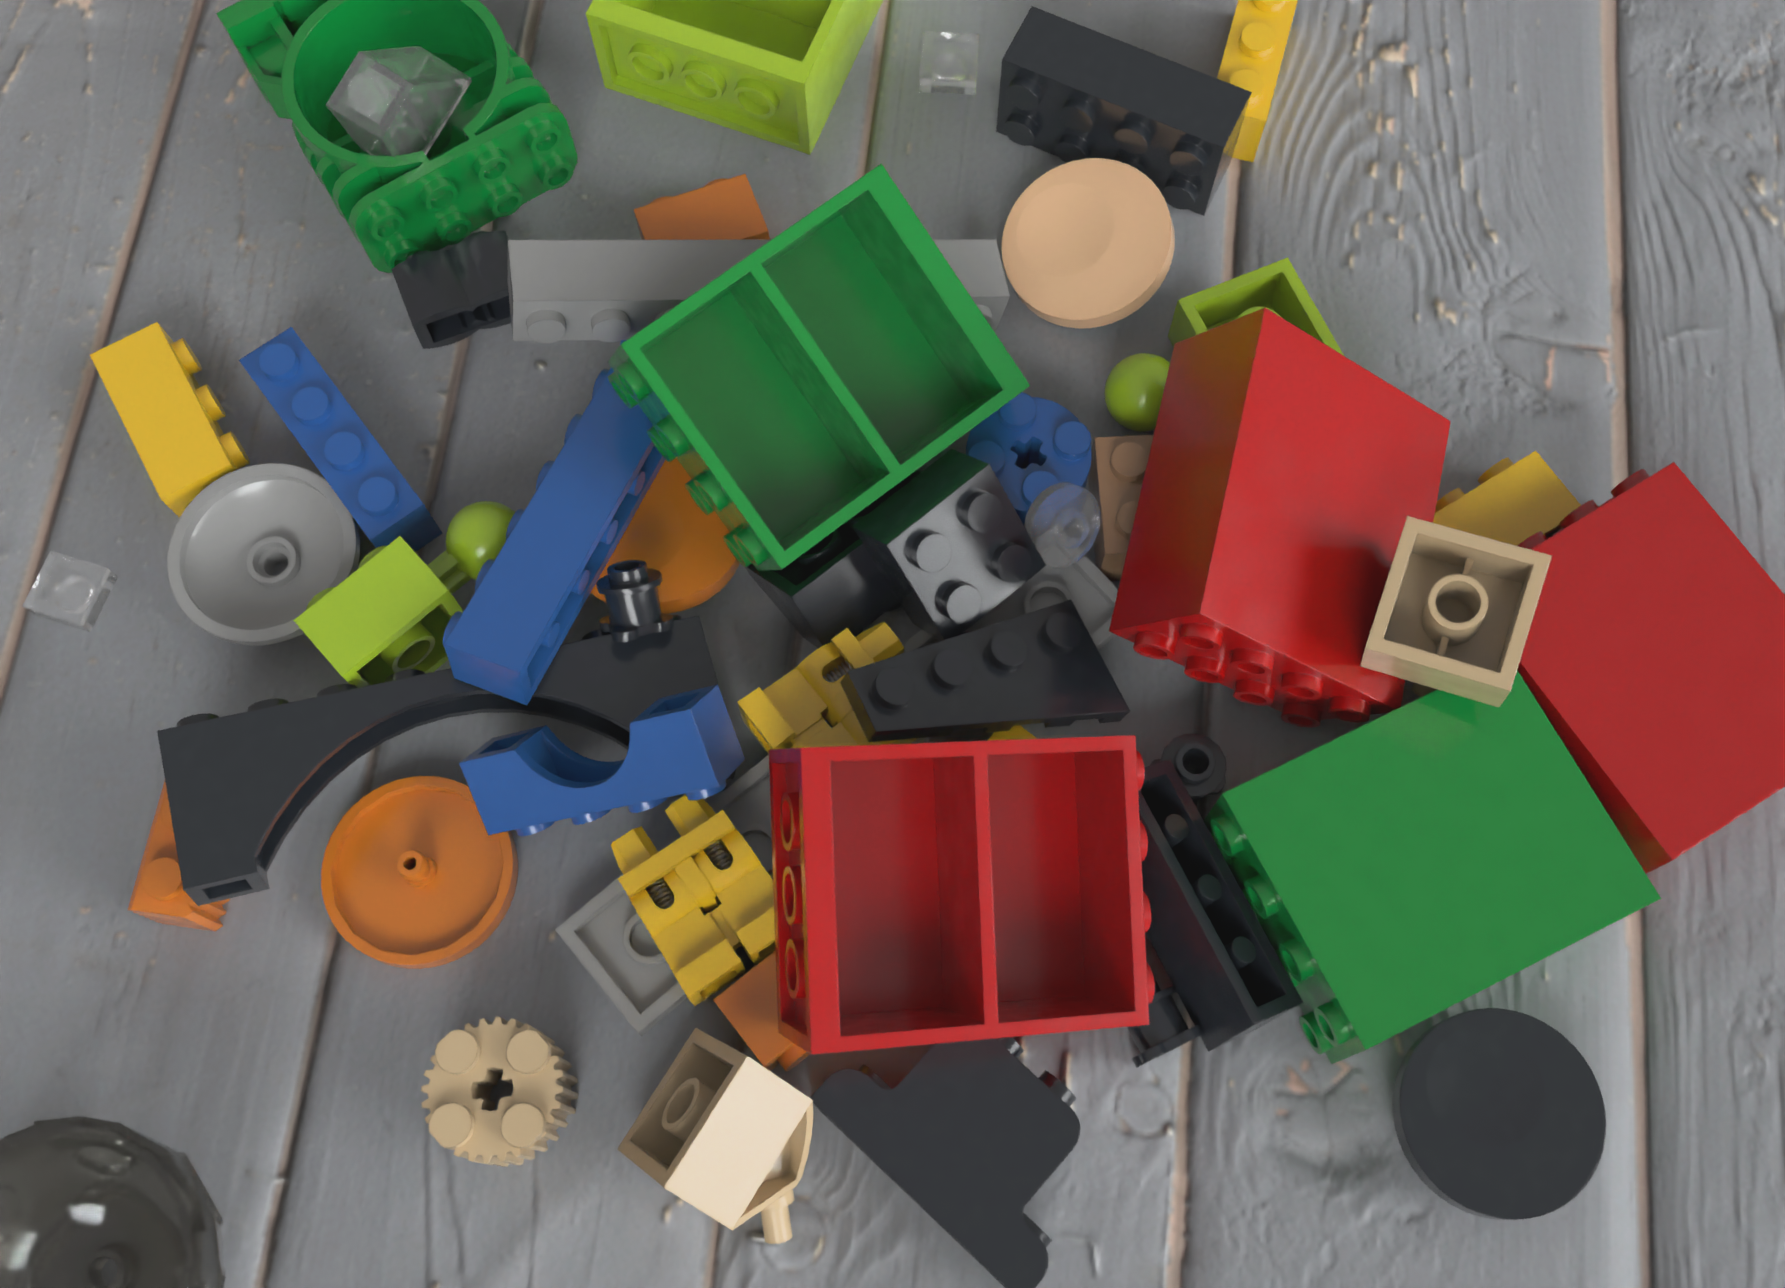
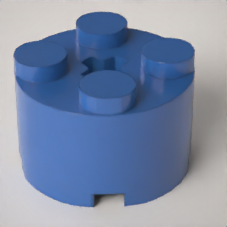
[966,392,1092,536]

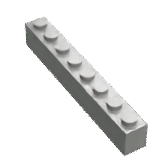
[507,239,1010,343]

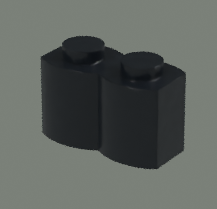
[391,231,511,349]

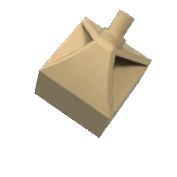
[1361,516,1552,708]
[617,1027,813,1244]

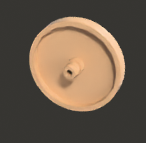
[1001,158,1175,329]

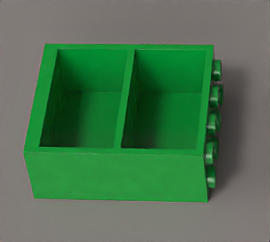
[608,163,1030,571]
[1204,670,1661,1064]

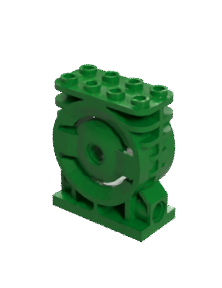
[216,0,578,273]

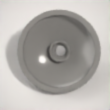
[167,463,360,646]

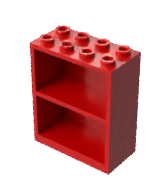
[1109,308,1451,728]
[1517,462,1785,874]
[769,735,1155,1055]

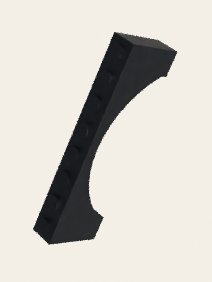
[157,614,736,906]

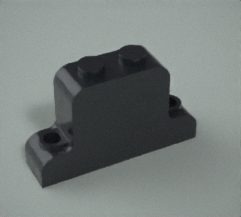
[810,1037,1080,1288]

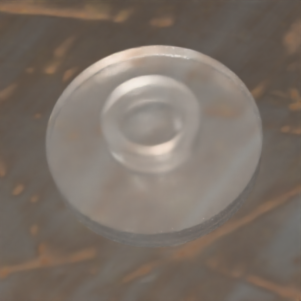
[1024,482,1100,568]

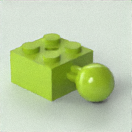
[1104,257,1344,432]
[293,501,515,688]

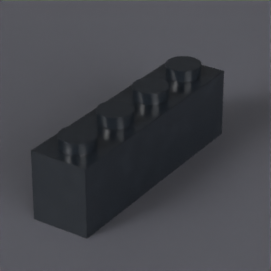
[1138,759,1303,1052]

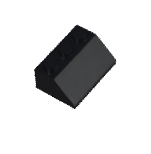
[745,471,921,648]

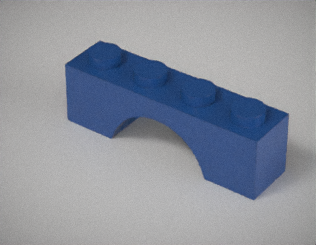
[239,327,443,552]
[459,684,745,836]

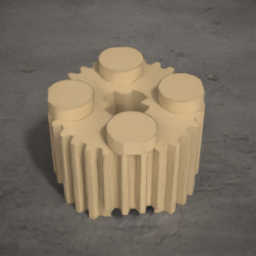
[421,1017,578,1167]

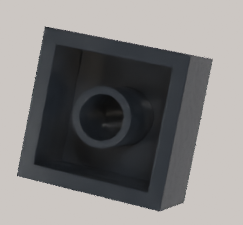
[852,449,1046,641]

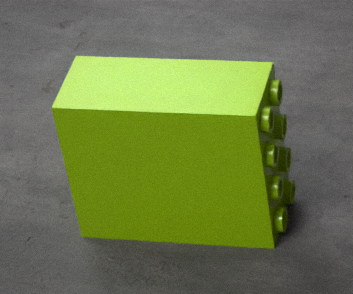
[585,0,883,155]

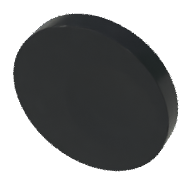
[1392,1008,1606,1220]

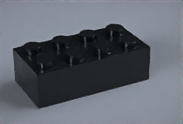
[996,6,1252,216]

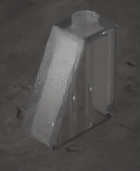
[326,46,472,157]

